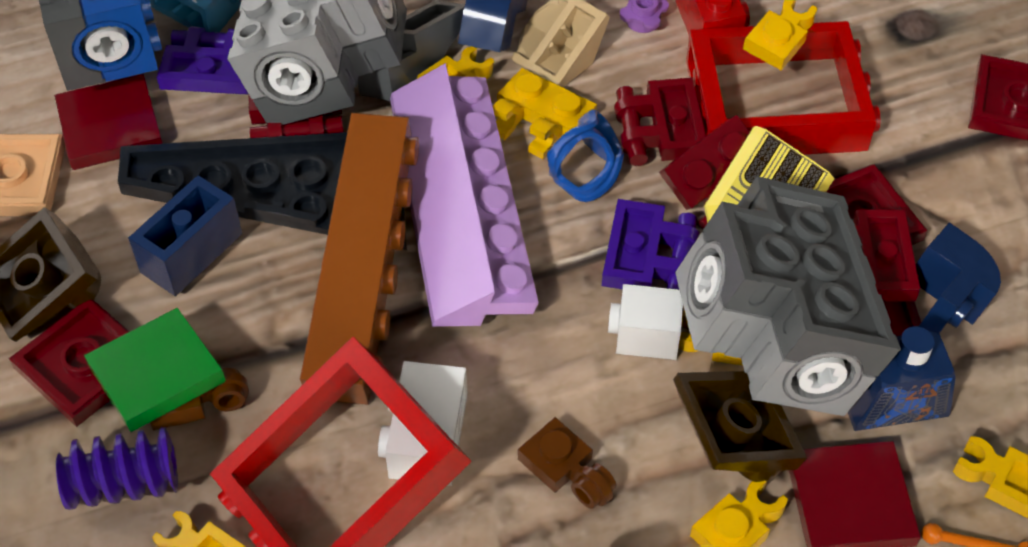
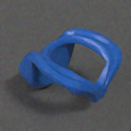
[547,109,624,202]

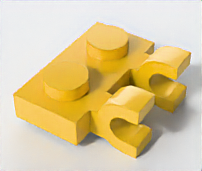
[492,68,597,160]

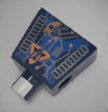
[848,326,956,431]

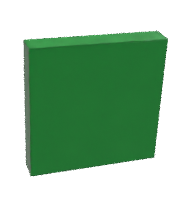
[84,307,226,432]

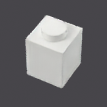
[608,284,683,360]

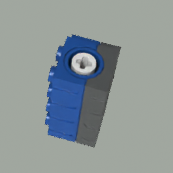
[39,0,162,91]

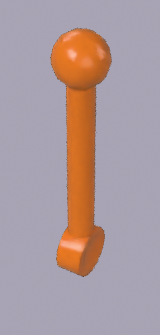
[921,523,1028,547]

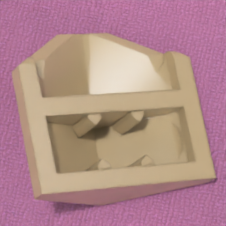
[512,0,610,87]

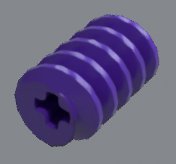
[56,427,178,510]

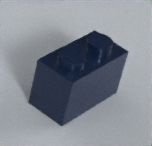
[128,175,243,297]

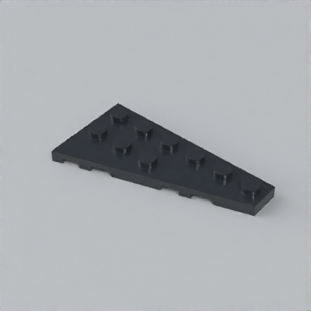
[118,132,407,251]

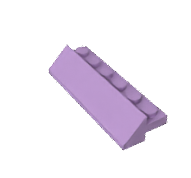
[390,63,539,327]

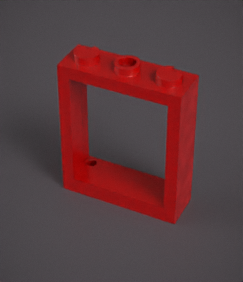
[686,21,881,155]
[210,336,472,547]

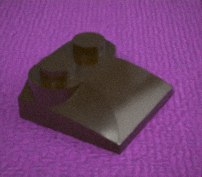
[0,207,101,342]
[673,371,807,483]

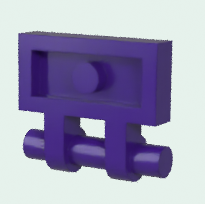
[157,26,248,95]
[601,199,699,290]

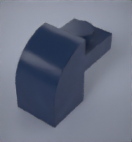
[458,0,528,52]
[916,222,1001,334]

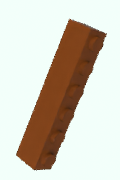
[300,113,419,405]

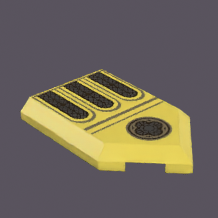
[704,126,834,223]

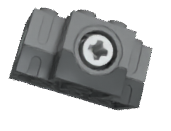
[227,0,407,125]
[675,176,901,416]

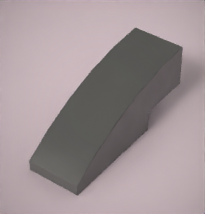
[357,0,465,101]

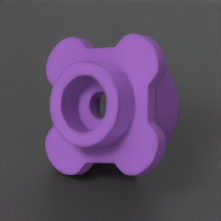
[620,0,669,33]

